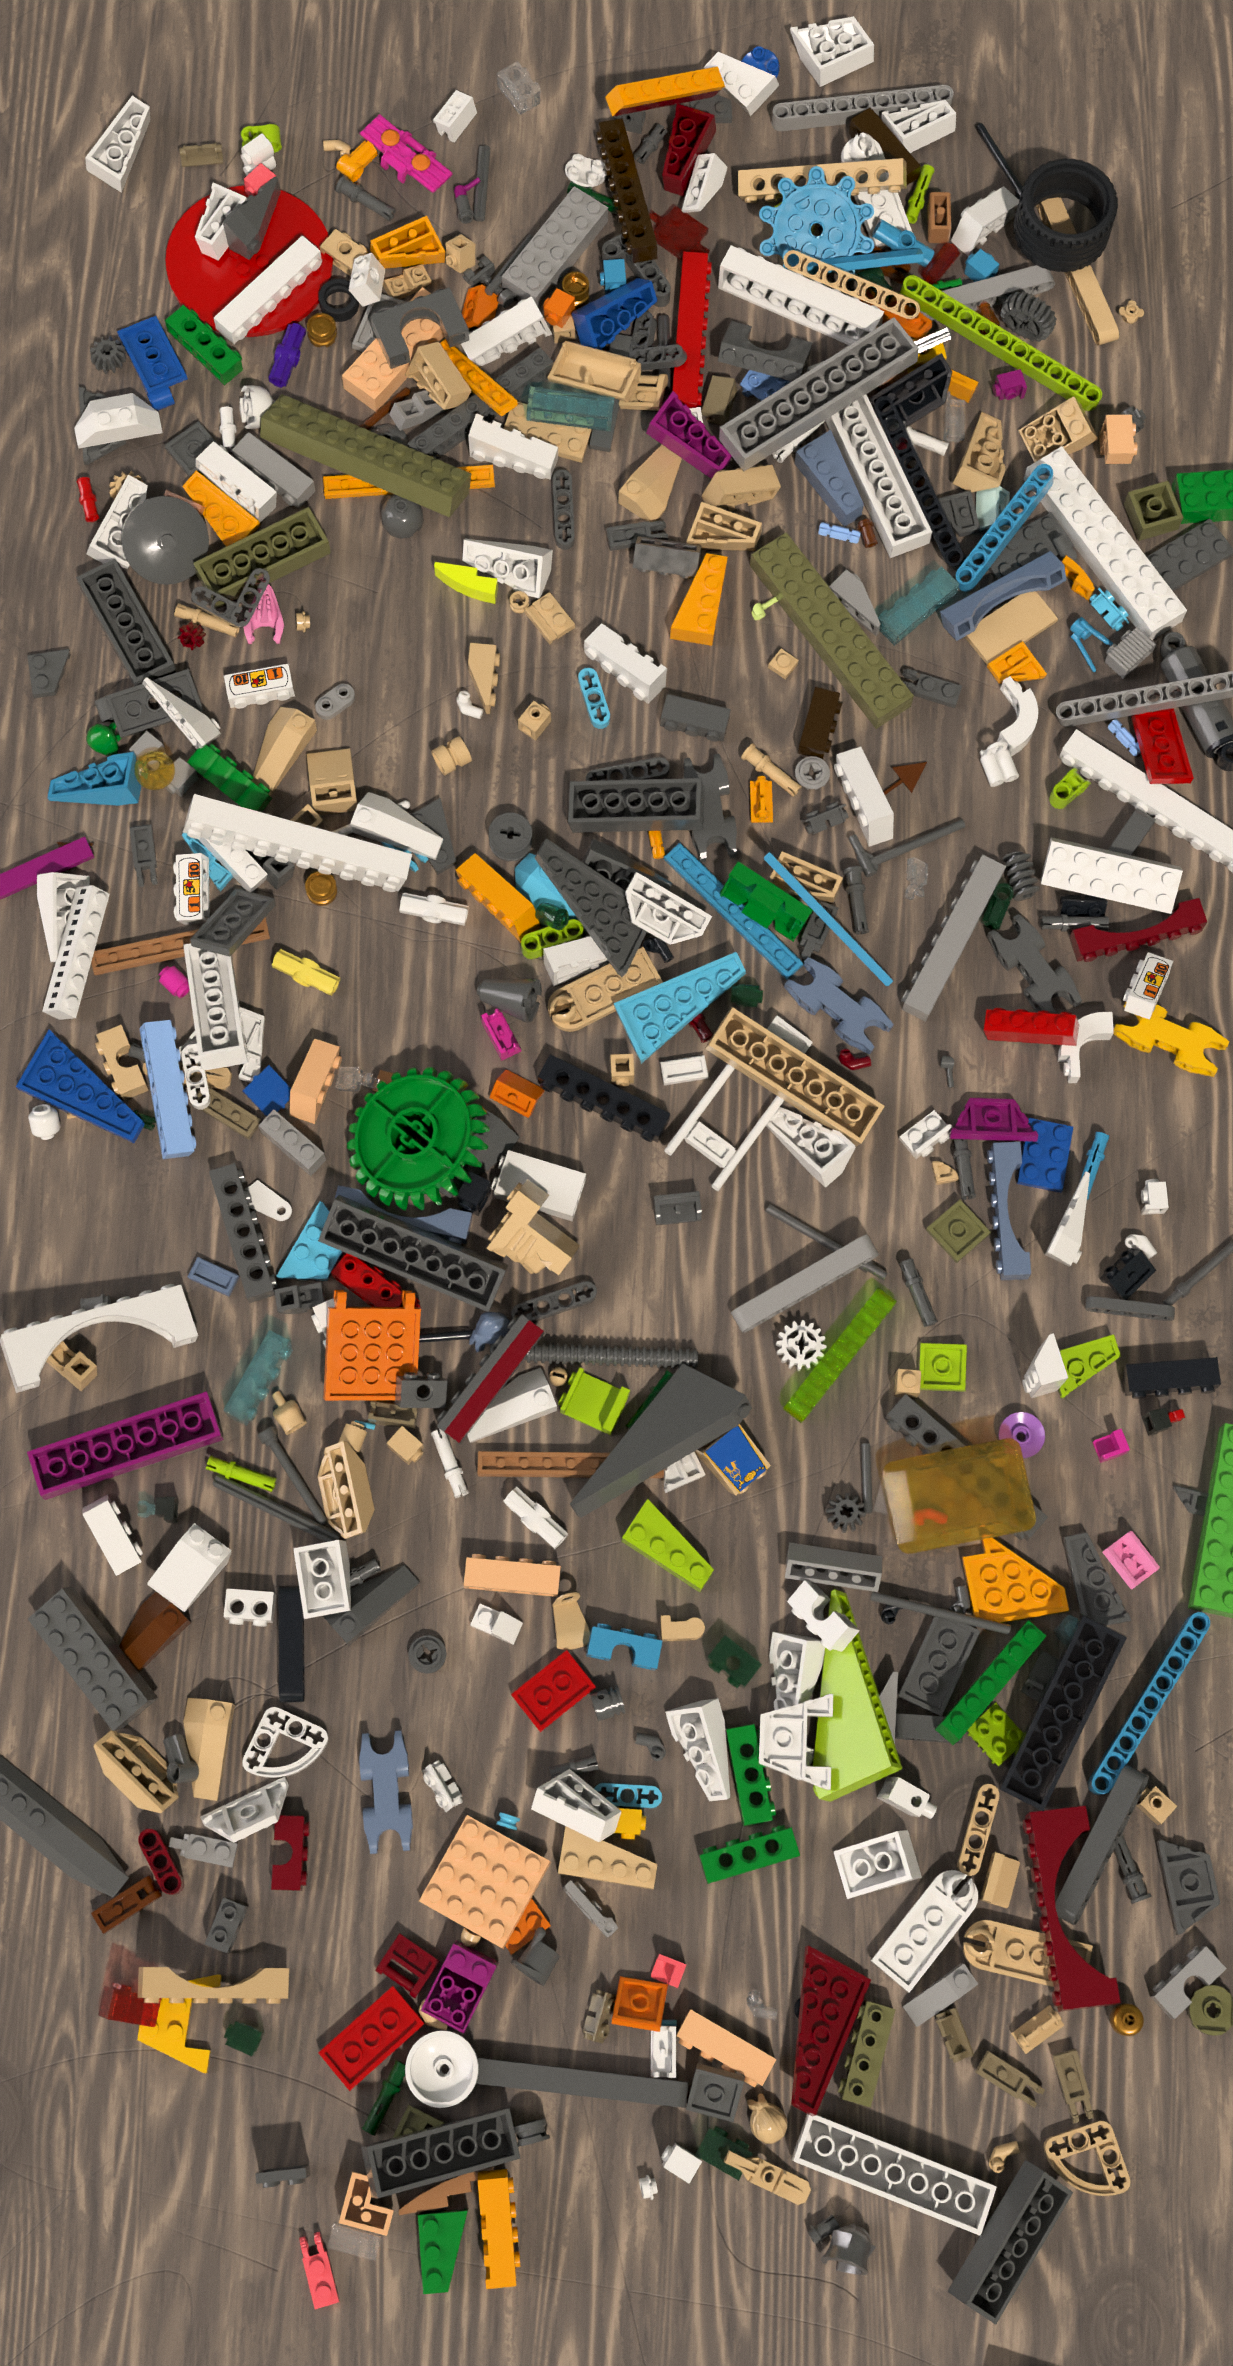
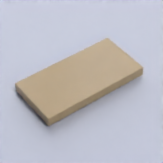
[965,591,1058,665]

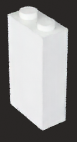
[491,1150,586,1221]

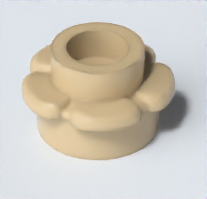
[296,611,310,633]

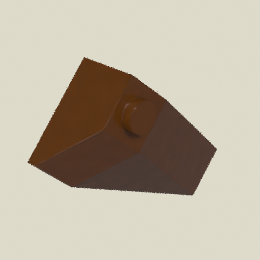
[119,1592,191,1672]

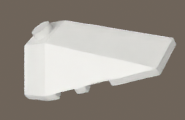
[462,539,553,598]
[37,872,90,962]
[467,1368,557,1443]

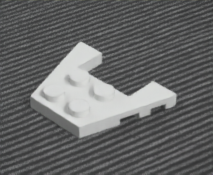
[178,1007,265,1083]
[759,1694,833,1790]

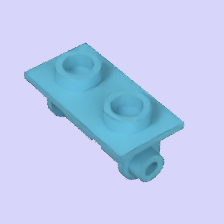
[1089,588,1130,631]

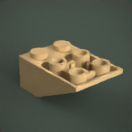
[1018,396,1098,463]
[307,748,358,815]

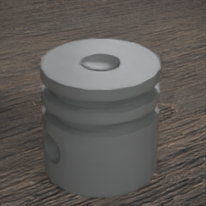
[590,1686,626,1721]

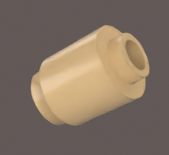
[338,1421,367,1453]

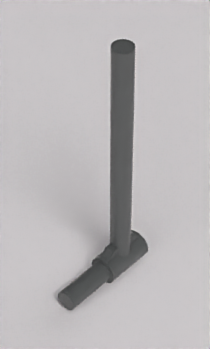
[848,819,965,877]

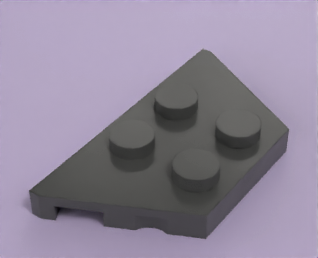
[79,387,126,465]
[1157,1840,1220,1935]

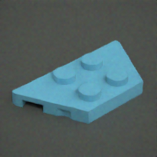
[276,1201,344,1281]

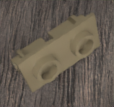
[179,142,223,167]
[582,1990,616,2044]
[935,2008,974,2063]

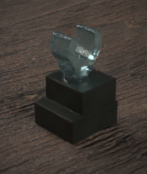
[137,1497,179,1523]

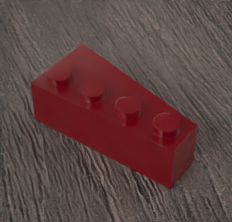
[662,104,716,196]

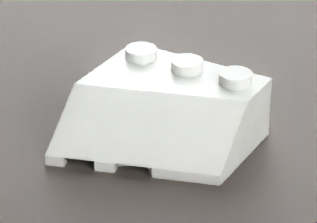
[790,16,874,87]

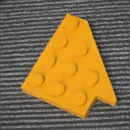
[962,1533,1069,1628]

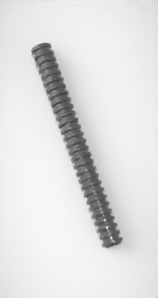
[490,1342,698,1369]

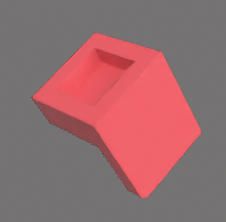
[651,1954,687,1988]

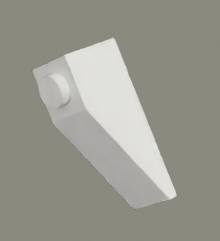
[681,153,728,213]

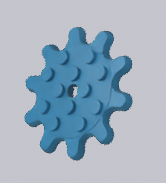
[759,166,874,286]

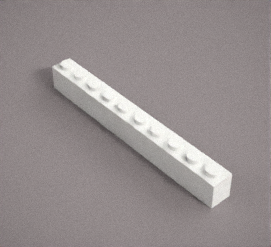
[1059,729,1233,873]

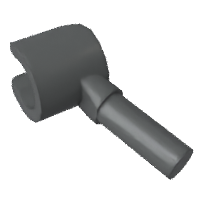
[940,1056,954,1088]

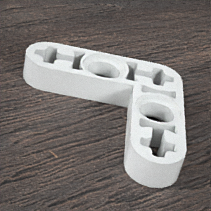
[181,1042,247,1110]

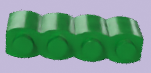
[187,743,273,812]

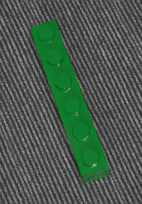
[935,1620,1046,1745]

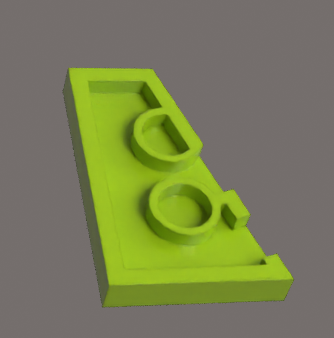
[1058,1334,1121,1398]

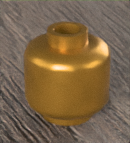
[1110,2003,1144,2036]

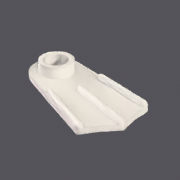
[245,1180,292,1221]

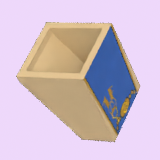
[694,1424,771,1496]

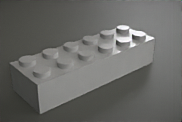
[501,186,608,309]

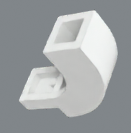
[997,676,1038,757]
[1058,1012,1114,1083]

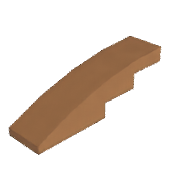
[398,2166,494,2215]

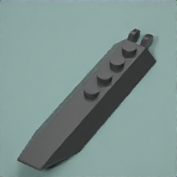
[0,1755,129,1898]

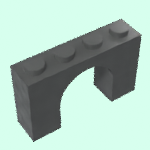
[370,287,469,369]
[718,321,813,381]

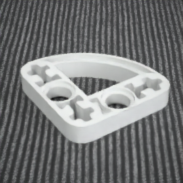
[242,1707,329,1778]

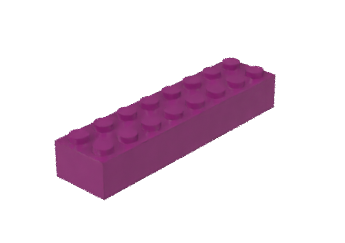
[27,1391,224,1500]

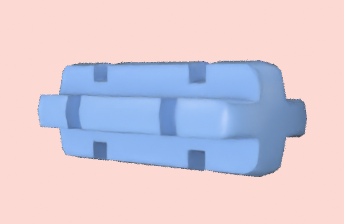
[818,522,861,544]
[1108,719,1141,757]

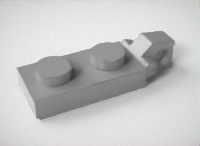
[169,1834,238,1868]
[562,1880,618,1938]

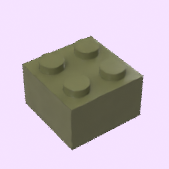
[1124,481,1183,541]

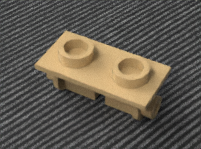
[1011,2005,1064,2054]

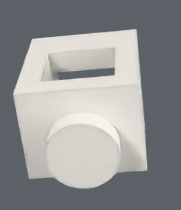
[1141,1179,1169,1215]

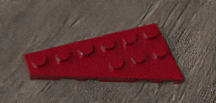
[791,1945,871,2117]

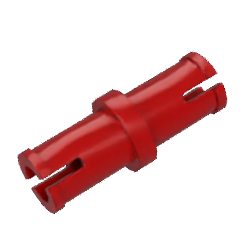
[76,477,99,522]

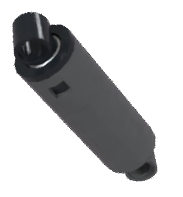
[1160,632,1233,772]

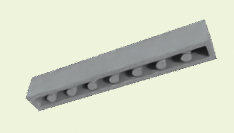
[901,854,1006,1022]

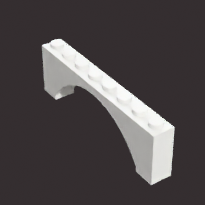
[0,1284,198,1393]

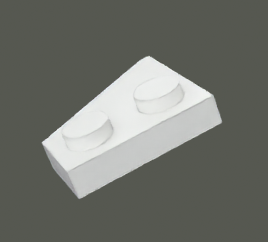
[664,1452,706,1493]

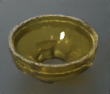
[135,750,175,790]

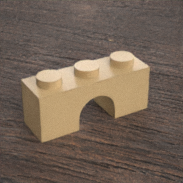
[95,1025,149,1101]
[46,1341,97,1391]

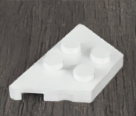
[200,1776,289,1843]

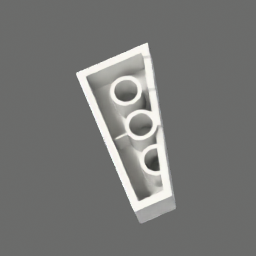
[461,297,552,367]
[584,623,667,704]

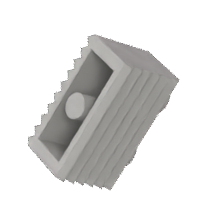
[1105,627,1156,679]

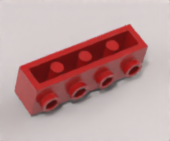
[984,1008,1079,1046]
[331,1253,422,1311]

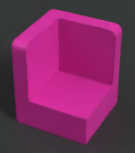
[1092,1428,1130,1463]

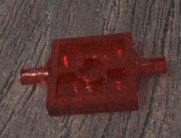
[649,206,710,261]

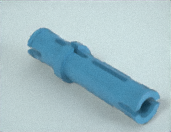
[1079,1132,1110,1200]

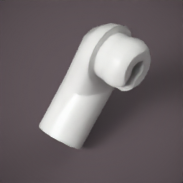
[1125,1234,1158,1259]

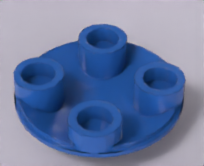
[741,46,780,78]

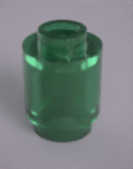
[535,903,569,930]
[730,983,763,1007]

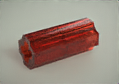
[921,242,960,285]

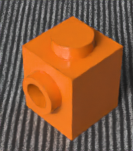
[543,288,575,328]

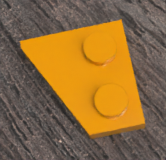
[987,641,1047,684]

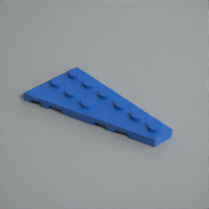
[16,1029,145,1143]

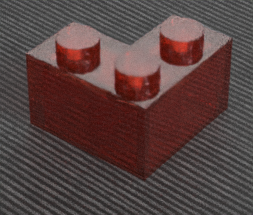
[98,1982,161,2028]

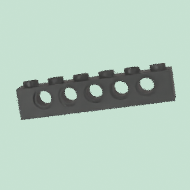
[209,1163,278,1303]

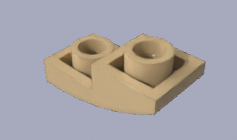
[383,264,431,299]

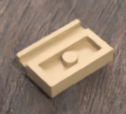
[524,592,575,644]

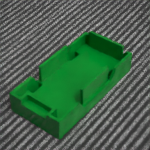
[719,861,813,942]

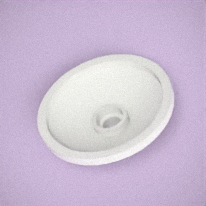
[405,2031,479,2108]

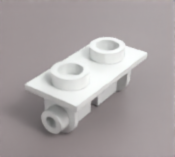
[422,1760,463,1812]

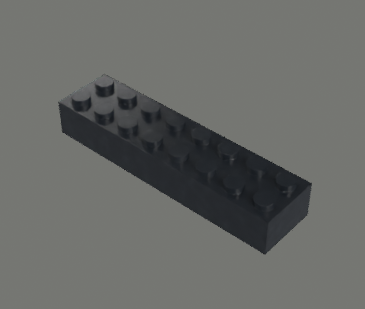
[998,1614,1127,1811]

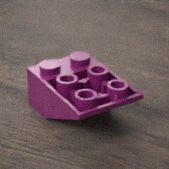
[420,1940,499,2033]

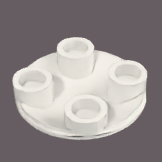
[565,154,606,187]

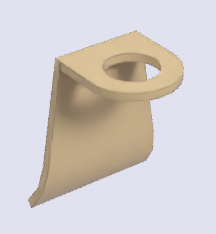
[552,1592,590,1650]

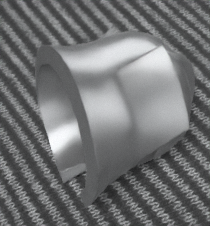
[821,2223,876,2276]

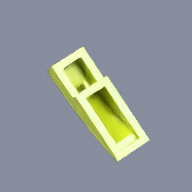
[434,562,498,604]

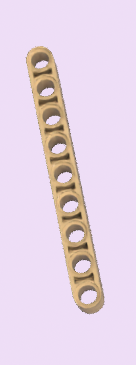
[1036,197,1119,346]

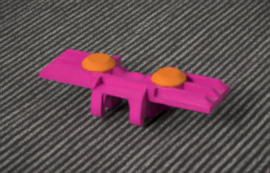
[360,114,453,193]

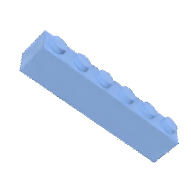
[139,1020,196,1159]

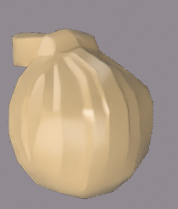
[747,2093,788,2144]

